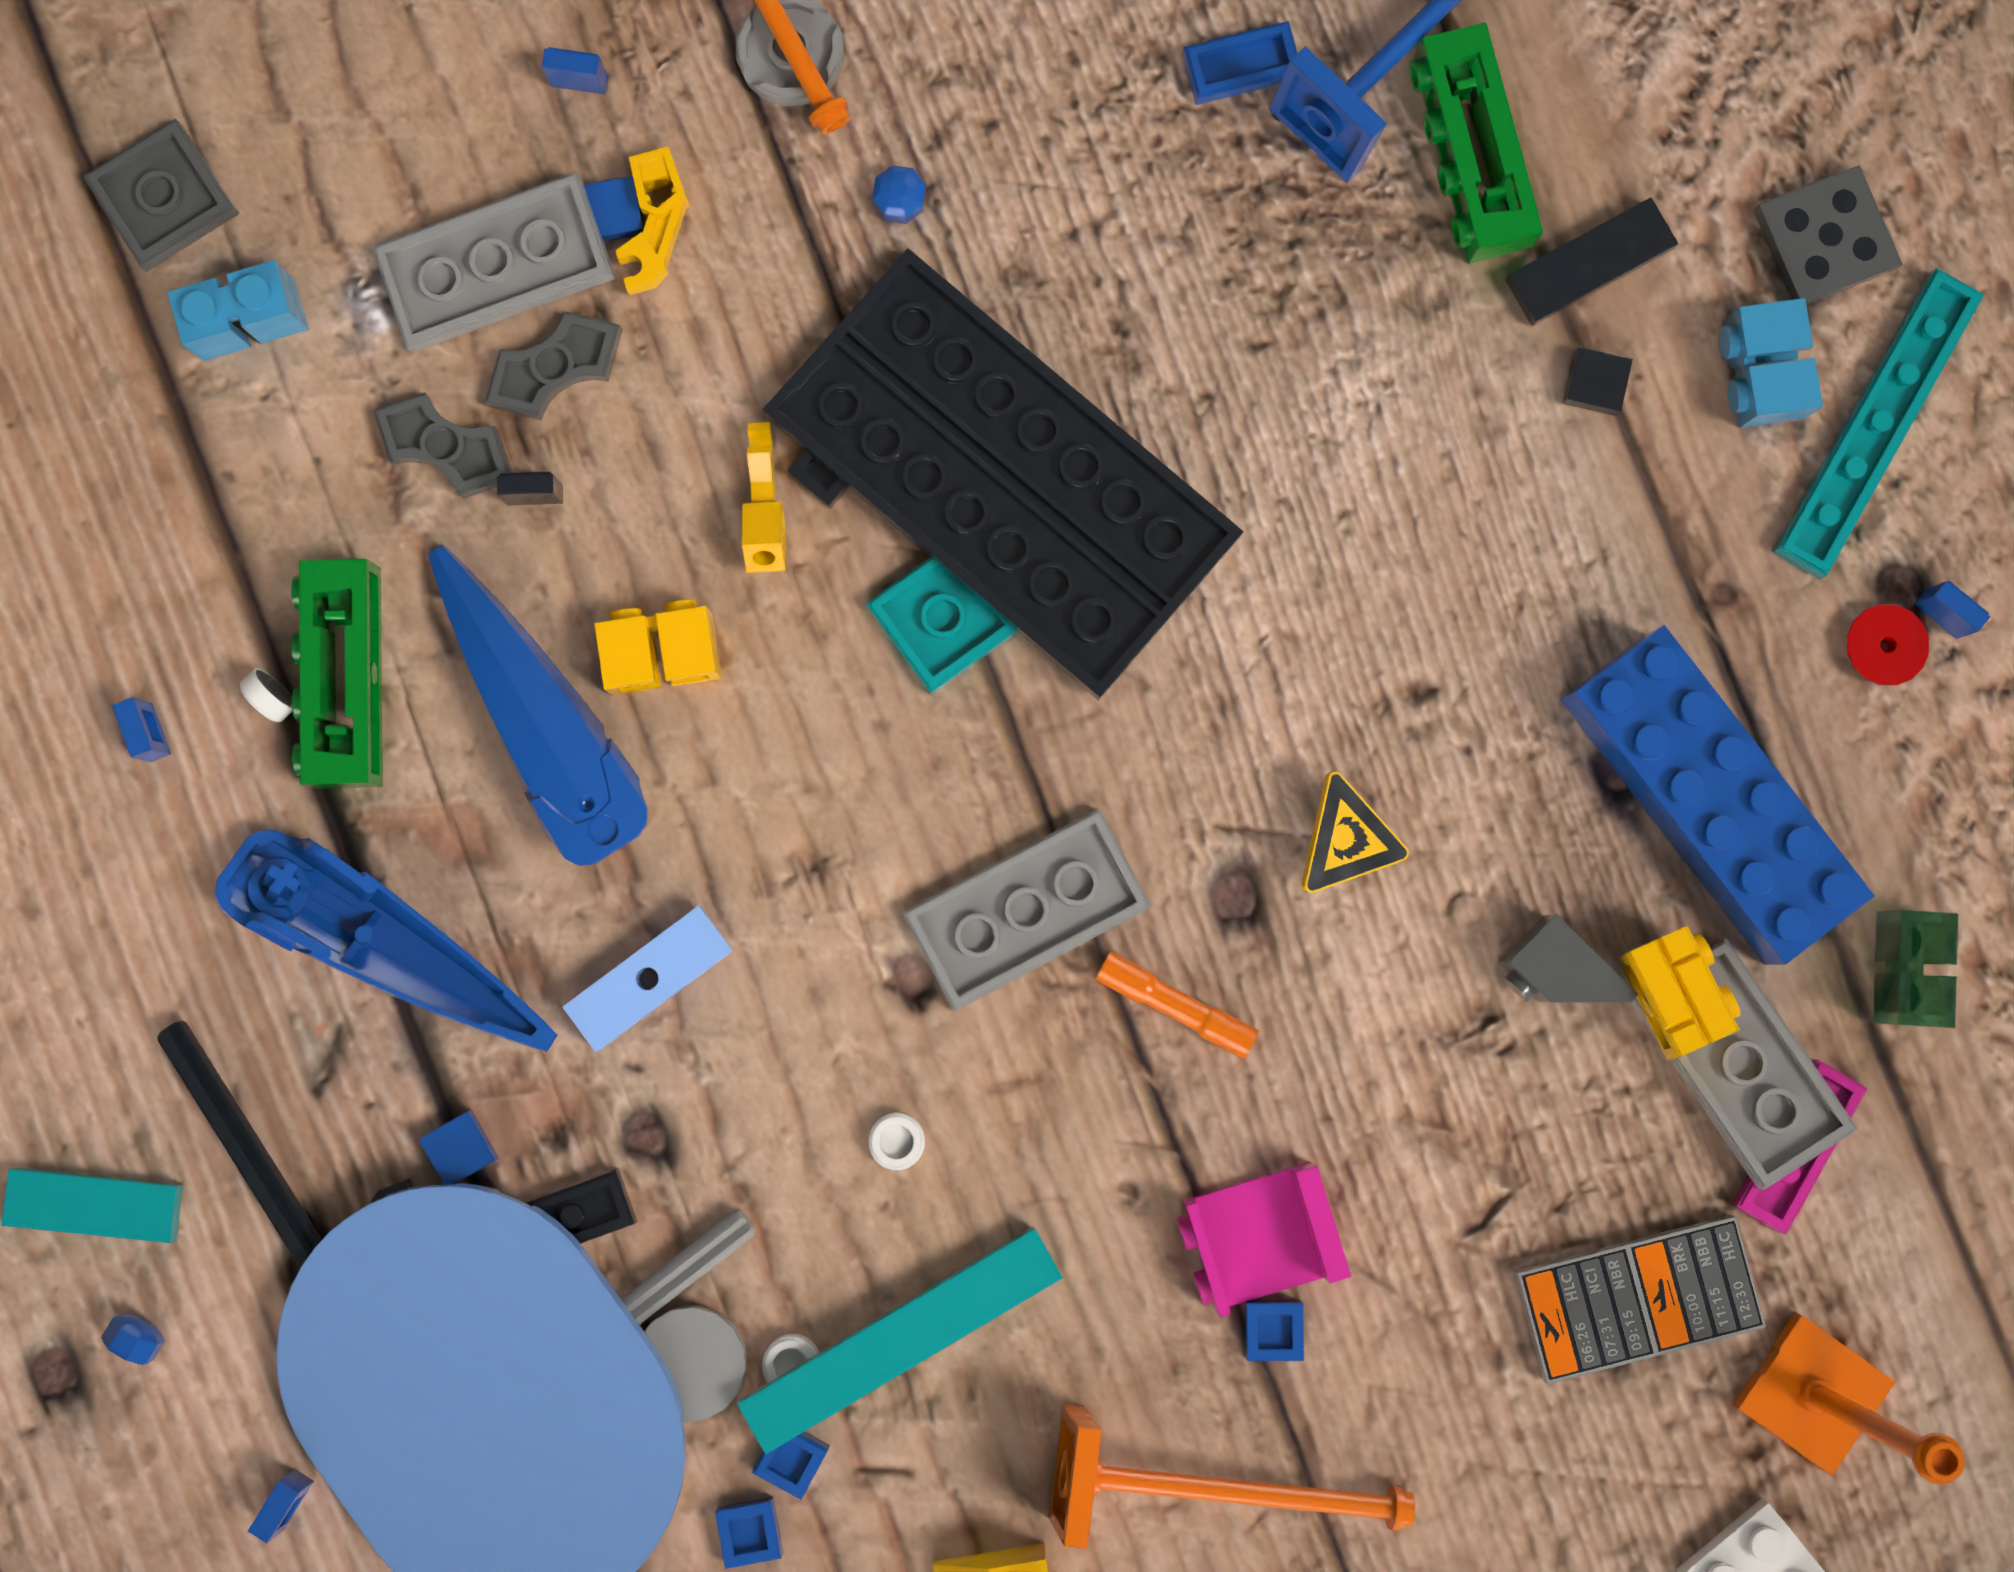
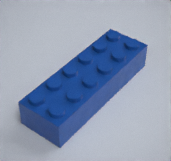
[1560,625,1875,965]

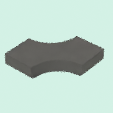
[485,312,622,421]
[373,392,513,499]

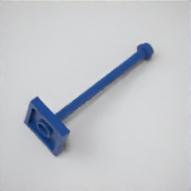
[1269,0,1461,183]

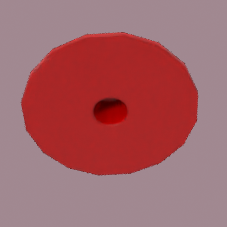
[1847,604,1929,686]

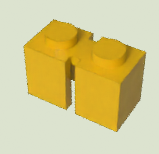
[594,600,722,696]

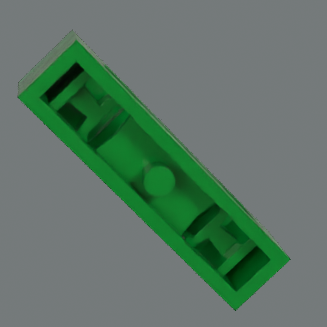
[1409,22,1543,264]
[291,559,383,789]

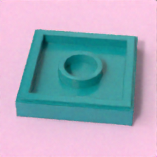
[866,558,1018,695]

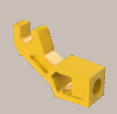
[615,146,690,295]
[742,422,786,573]

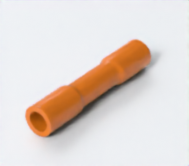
[1095,950,1259,1060]

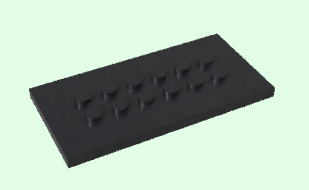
[762,248,1244,701]

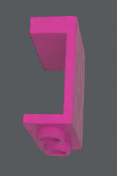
[1176,1162,1351,1317]

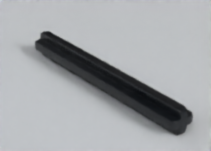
[157,1020,323,1268]

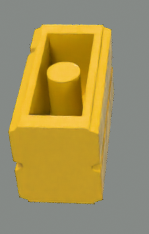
[1617,925,1741,1060]

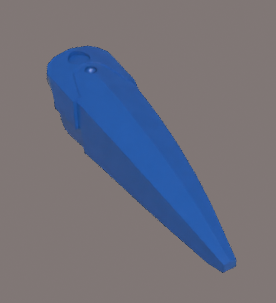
[427,545,649,866]
[214,830,558,1052]

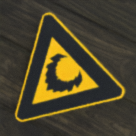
[1301,772,1409,893]

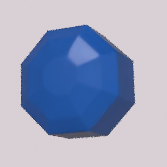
[872,165,926,224]
[101,1314,165,1365]

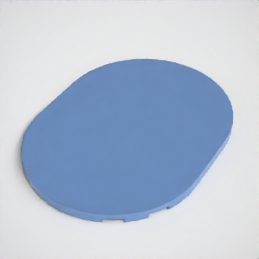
[276,1183,687,1572]

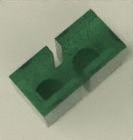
[1873,910,1958,1028]

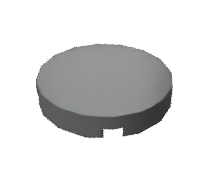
[736,0,844,106]
[644,1305,748,1422]

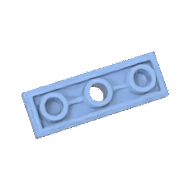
[562,905,734,1053]

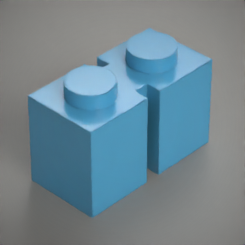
[167,260,309,361]
[1719,298,1823,428]

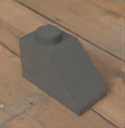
[1498,914,1638,1003]

